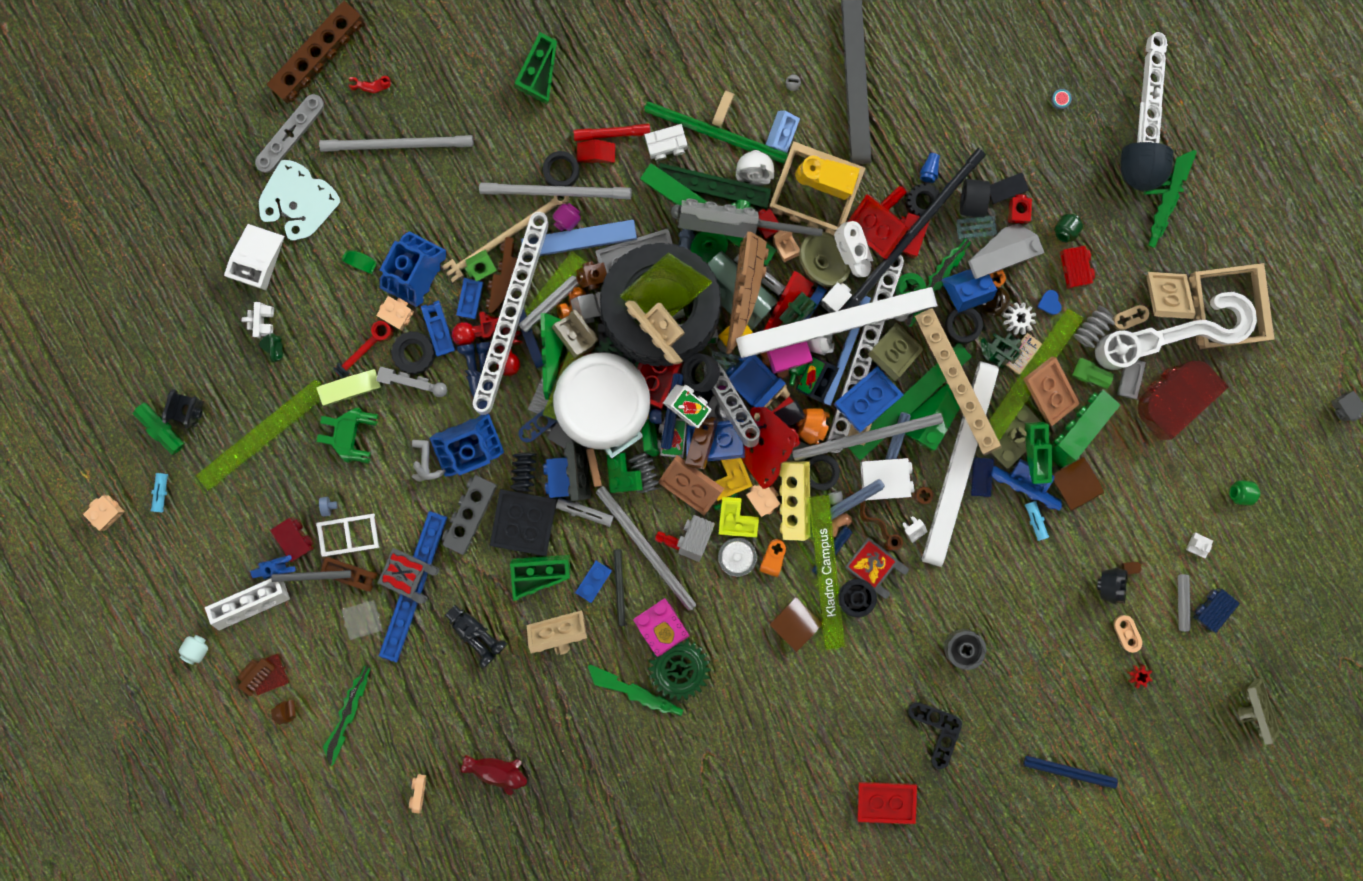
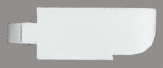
[834,221,873,277]

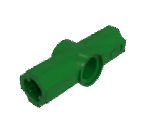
[132,402,185,455]

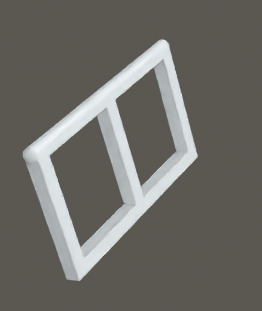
[316,514,379,557]

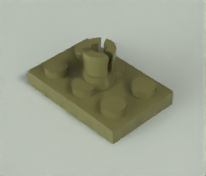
[868,323,924,381]
[991,402,1041,469]
[1238,678,1280,745]

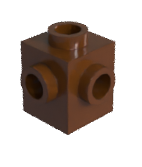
[576,261,607,290]

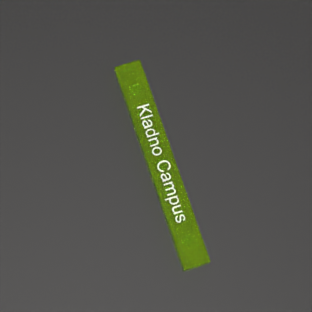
[809,495,845,650]

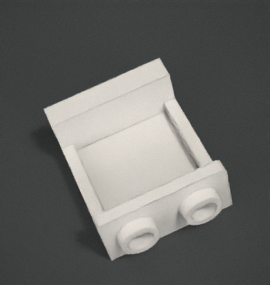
[860,458,914,500]

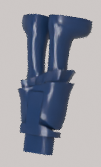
[457,342,493,409]

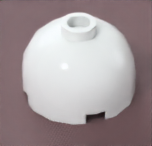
[736,150,774,186]

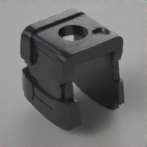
[162,389,204,429]

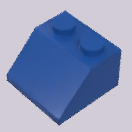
[942,269,997,313]

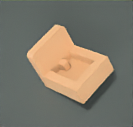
[773,231,800,262]

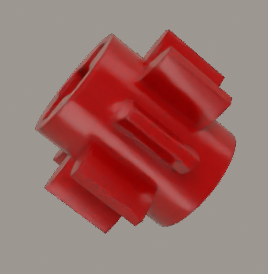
[1127,664,1153,688]

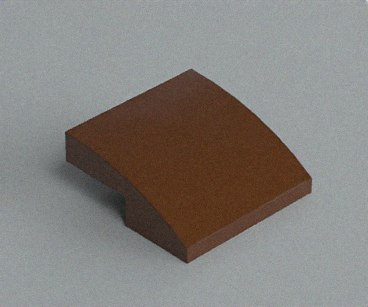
[1052,457,1104,511]
[769,597,823,652]

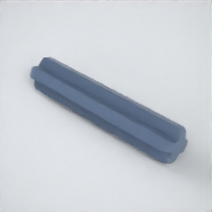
[885,412,911,460]

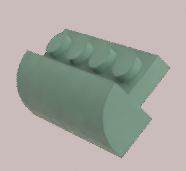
[708,251,778,330]

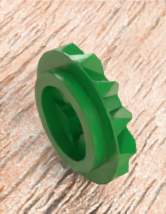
[895,273,926,296]

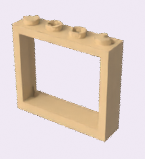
[769,141,865,236]
[1188,263,1274,349]

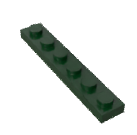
[659,163,771,209]

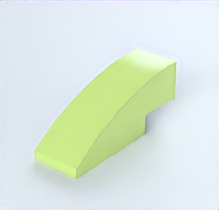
[316,369,381,406]

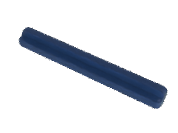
[661,373,683,449]

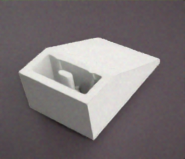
[224,224,285,290]

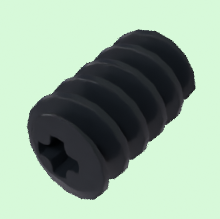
[510,452,537,492]

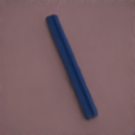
[1023,756,1118,789]

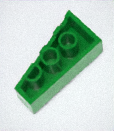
[1052,390,1120,468]

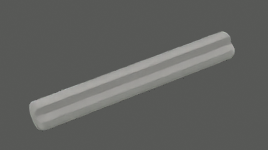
[519,276,579,332]

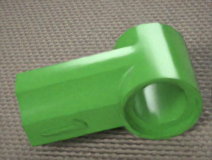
[1072,358,1114,389]

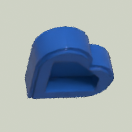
[1037,290,1062,315]

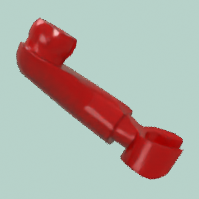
[349,75,391,94]

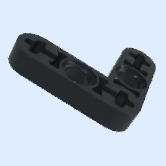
[907,701,962,769]

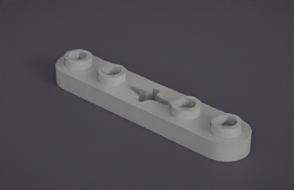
[255,94,324,173]

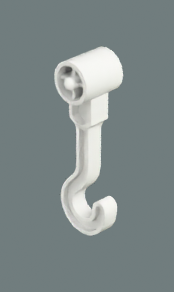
[1095,292,1257,370]

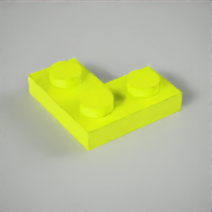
[719,497,759,538]

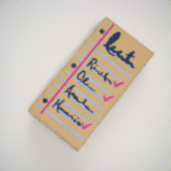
[1006,333,1042,375]

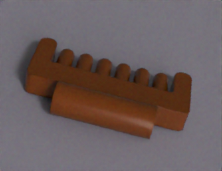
[238,658,275,696]

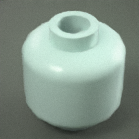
[179,635,208,665]

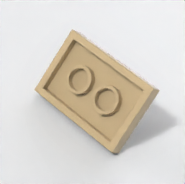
[1147,272,1195,319]
[527,610,587,655]

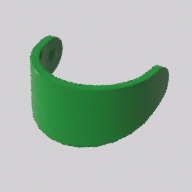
[341,250,377,274]

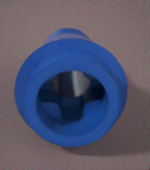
[919,153,940,183]

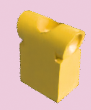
[795,155,860,200]

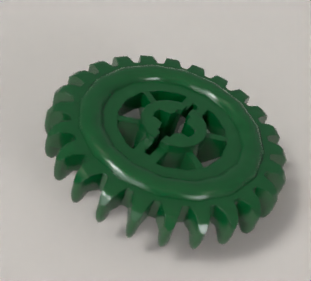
[648,638,711,701]

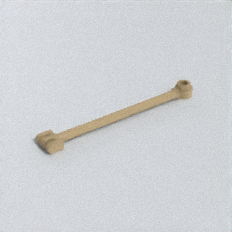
[442,196,569,283]

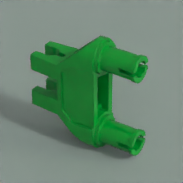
[316,408,379,464]

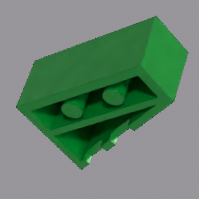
[513,32,557,105]
[510,555,571,601]

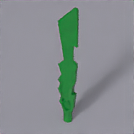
[1148,150,1197,248]
[588,664,684,716]

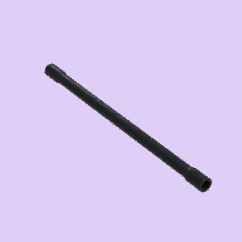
[840,148,986,310]

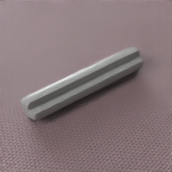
[1178,574,1190,632]

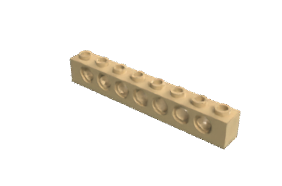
[915,308,1002,456]

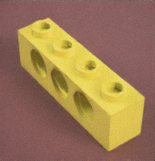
[779,461,811,541]

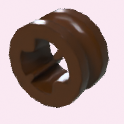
[914,487,933,504]

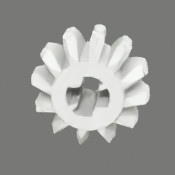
[1003,303,1036,335]

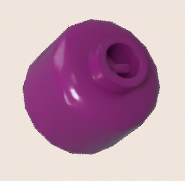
[552,203,581,232]

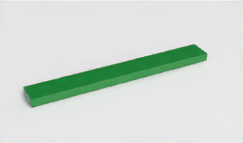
[639,163,777,266]
[847,343,972,461]

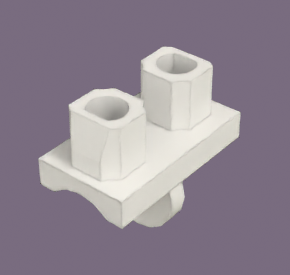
[241,302,274,338]

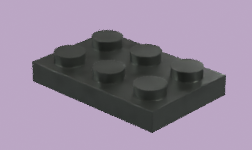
[564,442,592,501]

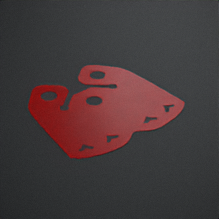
[741,407,795,489]

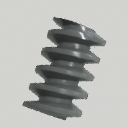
[628,452,660,493]

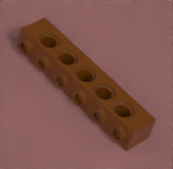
[266,0,364,104]

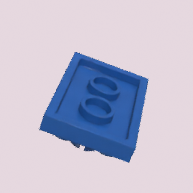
[834,366,903,433]
[686,419,745,461]

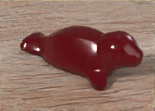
[461,755,527,795]

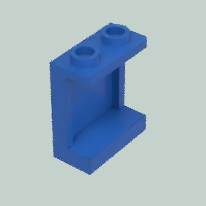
[725,355,786,408]

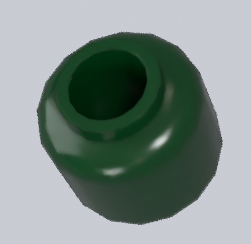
[1054,214,1083,243]

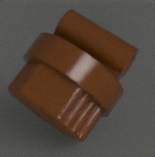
[271,700,296,725]

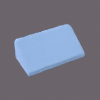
[765,111,800,153]

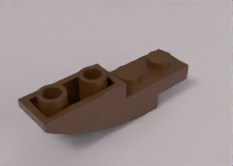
[486,237,518,315]

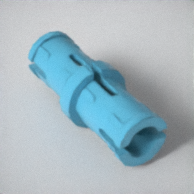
[150,473,168,512]
[1025,501,1049,541]

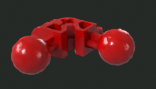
[452,312,523,376]

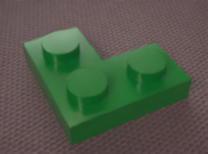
[606,453,643,493]

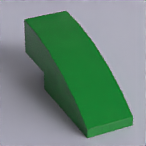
[1025,422,1052,484]

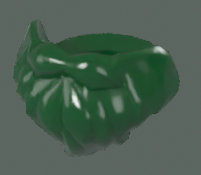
[258,333,283,363]

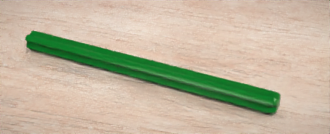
[644,102,788,164]

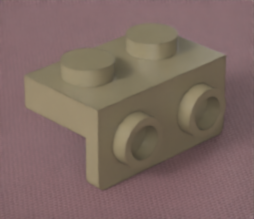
[552,309,598,358]

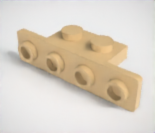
[625,301,685,364]

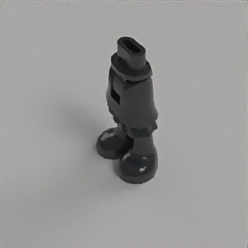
[445,605,508,669]

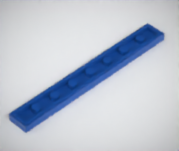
[379,511,448,663]

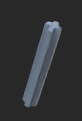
[820,479,885,523]

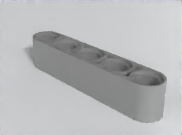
[704,363,760,447]

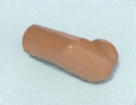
[827,513,852,537]

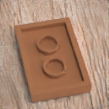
[1023,357,1080,426]
[659,455,724,516]

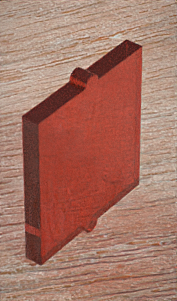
[253,654,289,695]

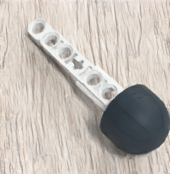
[1120,32,1174,191]

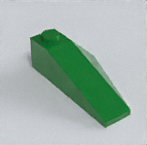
[905,383,960,451]

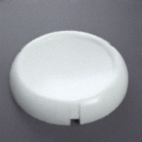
[553,352,650,450]

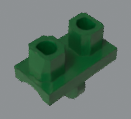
[779,292,817,325]

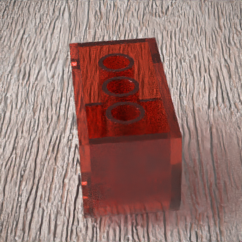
[1137,361,1229,441]

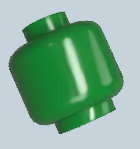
[1229,480,1261,506]

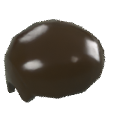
[982,287,1011,316]

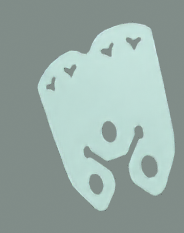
[259,160,340,240]

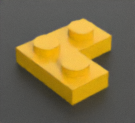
[714,458,753,501]

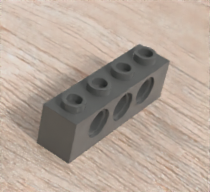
[442,475,498,555]

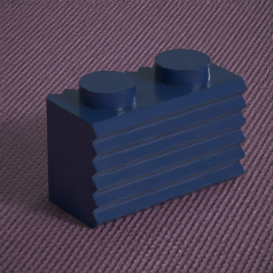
[1193,588,1240,633]

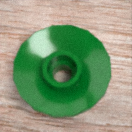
[690,231,728,263]

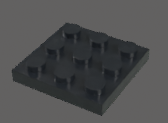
[490,489,557,556]

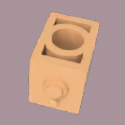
[376,296,414,331]
[746,482,780,517]
[83,495,125,531]

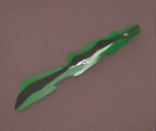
[907,238,971,327]
[323,666,371,766]

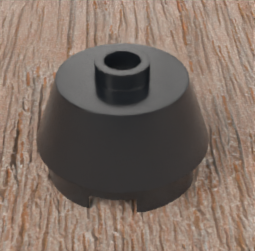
[1097,567,1128,605]
[838,579,877,618]

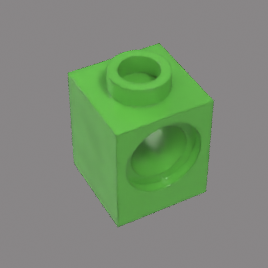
[465,249,497,282]

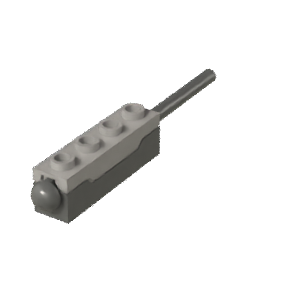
[671,199,823,238]

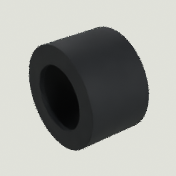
[960,179,990,218]

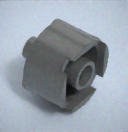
[944,629,987,670]

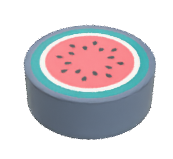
[1051,89,1072,109]

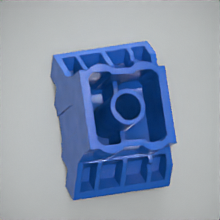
[380,231,446,307]
[430,414,504,476]

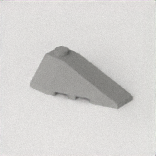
[968,223,1045,279]

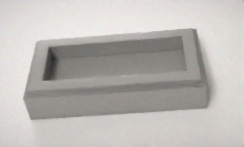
[1117,360,1146,400]

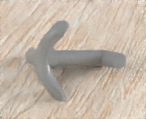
[412,440,446,482]

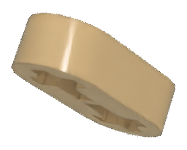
[712,90,734,127]
[1113,305,1149,330]

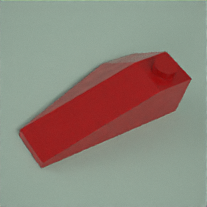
[763,271,814,331]

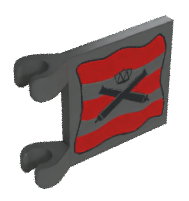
[378,548,440,604]

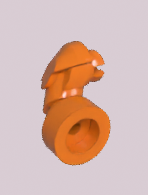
[556,287,586,319]

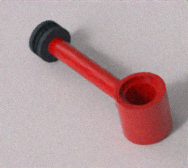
[333,321,394,378]

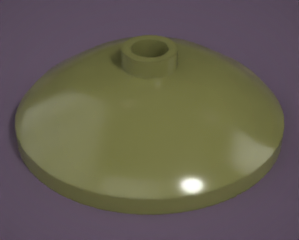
[799,232,851,286]

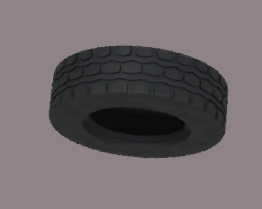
[600,243,721,367]

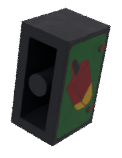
[796,355,839,402]

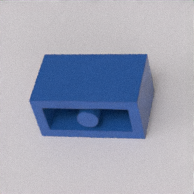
[543,458,570,498]

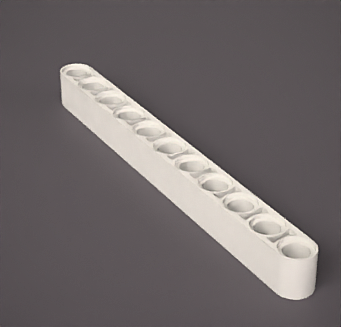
[473,212,549,415]
[826,255,904,453]
[736,287,938,358]
[922,361,999,567]

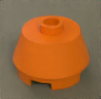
[796,408,830,445]

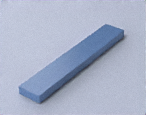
[521,220,637,259]
[822,296,871,406]

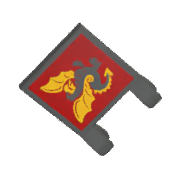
[845,537,909,599]

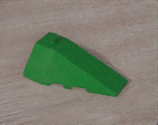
[541,313,567,400]

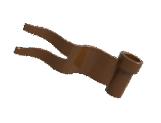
[846,491,903,551]

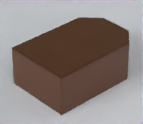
[1122,562,1142,574]

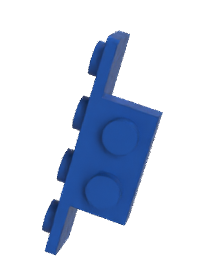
[991,459,1062,511]

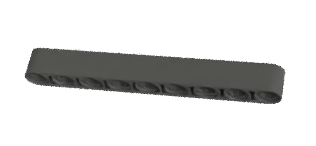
[841,0,871,165]

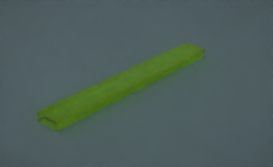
[989,308,1084,441]
[196,379,322,490]

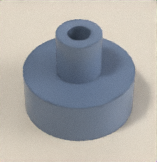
[319,497,338,517]

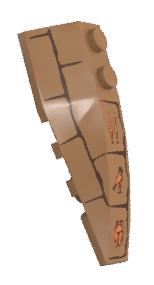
[726,232,769,354]

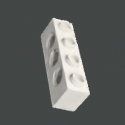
[205,579,290,630]

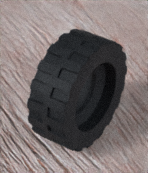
[391,331,435,374]

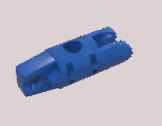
[250,555,296,579]

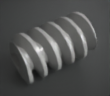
[1073,306,1115,348]

